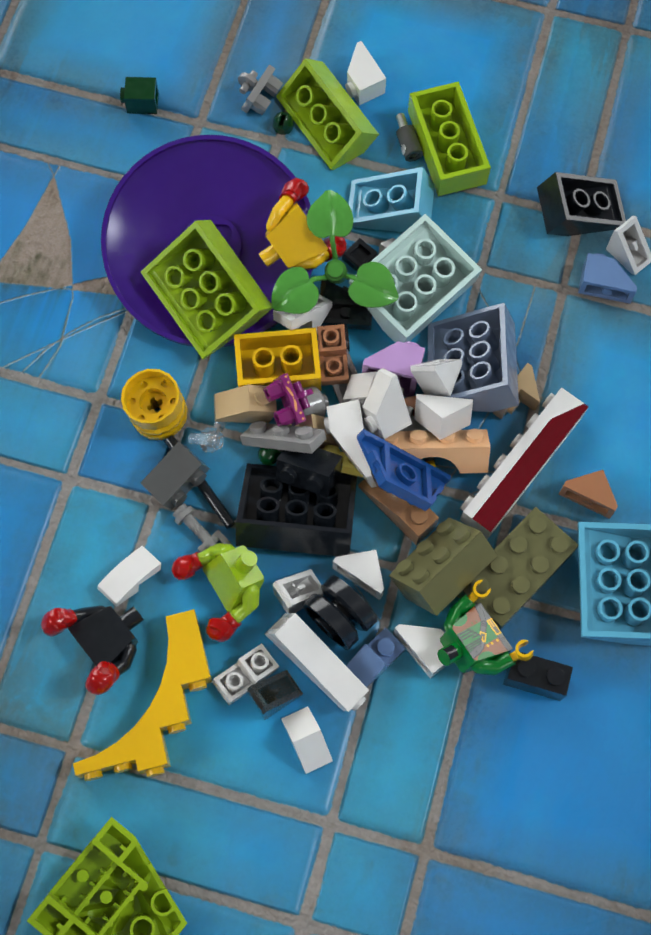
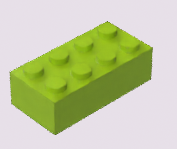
[408,81,491,196]

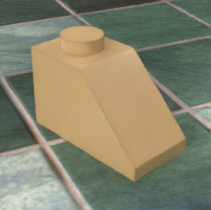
[214,385,277,423]

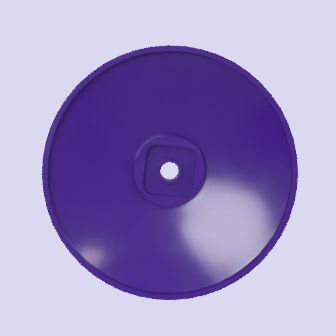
[101,135,313,347]

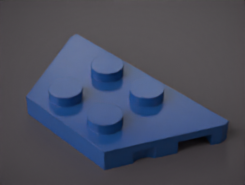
[357,429,451,511]

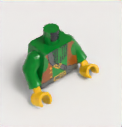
[437,580,534,676]

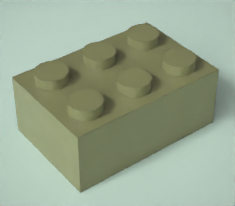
[389,517,498,616]

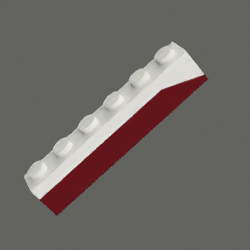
[460,387,589,540]

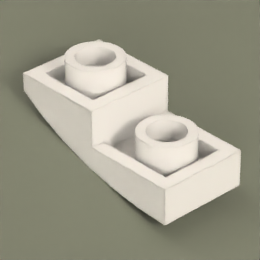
[97,546,161,607]
[212,643,279,705]

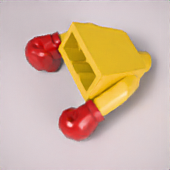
[258,178,347,269]

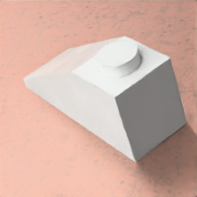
[324,399,377,488]

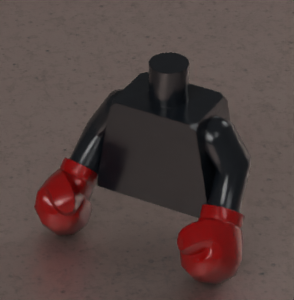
[41,605,144,695]

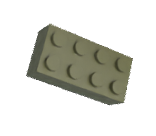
[457,507,578,631]

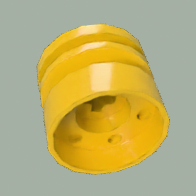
[121,369,188,440]

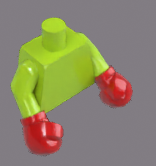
[171,543,264,642]

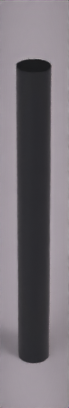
[165,435,236,529]

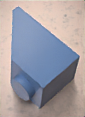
[578,253,637,304]

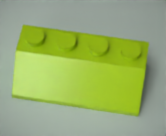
[276,58,379,170]

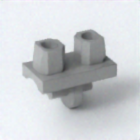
[238,64,283,115]

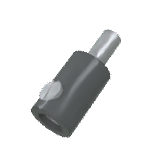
[396,113,423,162]

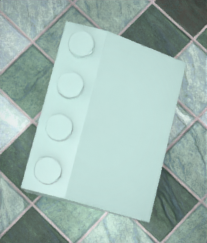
[349,214,482,343]

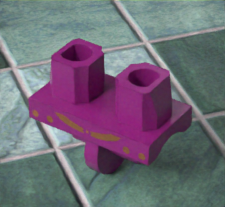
[263,373,314,427]

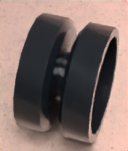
[303,575,377,650]

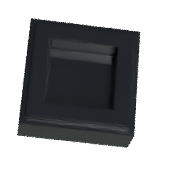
[342,238,379,271]

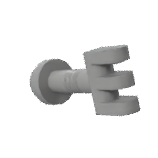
[173,503,231,553]

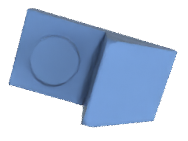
[346,627,406,687]

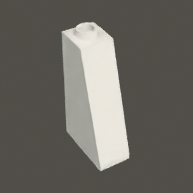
[265,613,369,712]

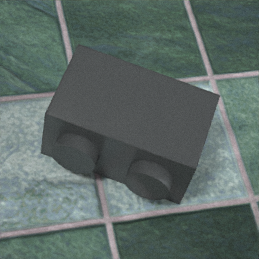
[141,442,210,510]

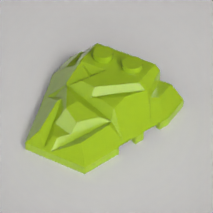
[27,816,187,935]

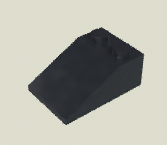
[537,172,626,236]

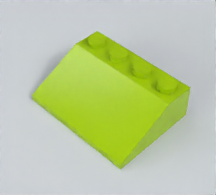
[141,220,273,359]

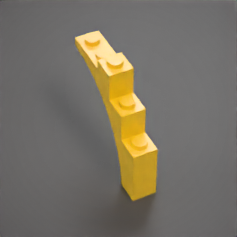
[73,609,212,781]

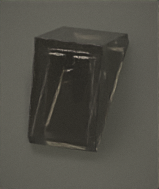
[247,670,303,720]

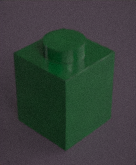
[120,77,159,114]

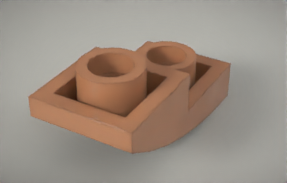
[317,324,349,386]

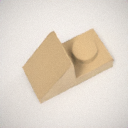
[493,363,540,419]

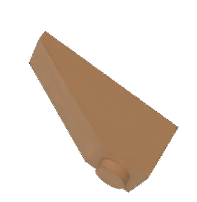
[358,479,439,545]

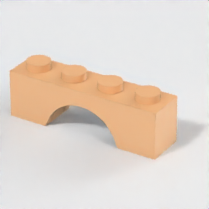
[375,429,491,474]

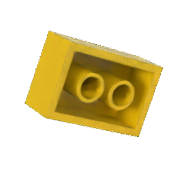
[234,328,321,391]

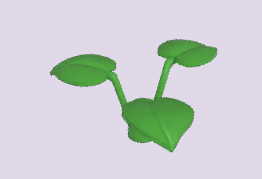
[272,190,399,314]

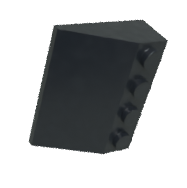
[236,463,357,556]

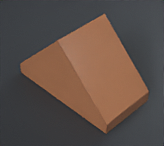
[559,470,618,519]

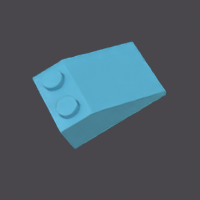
[349,167,435,232]

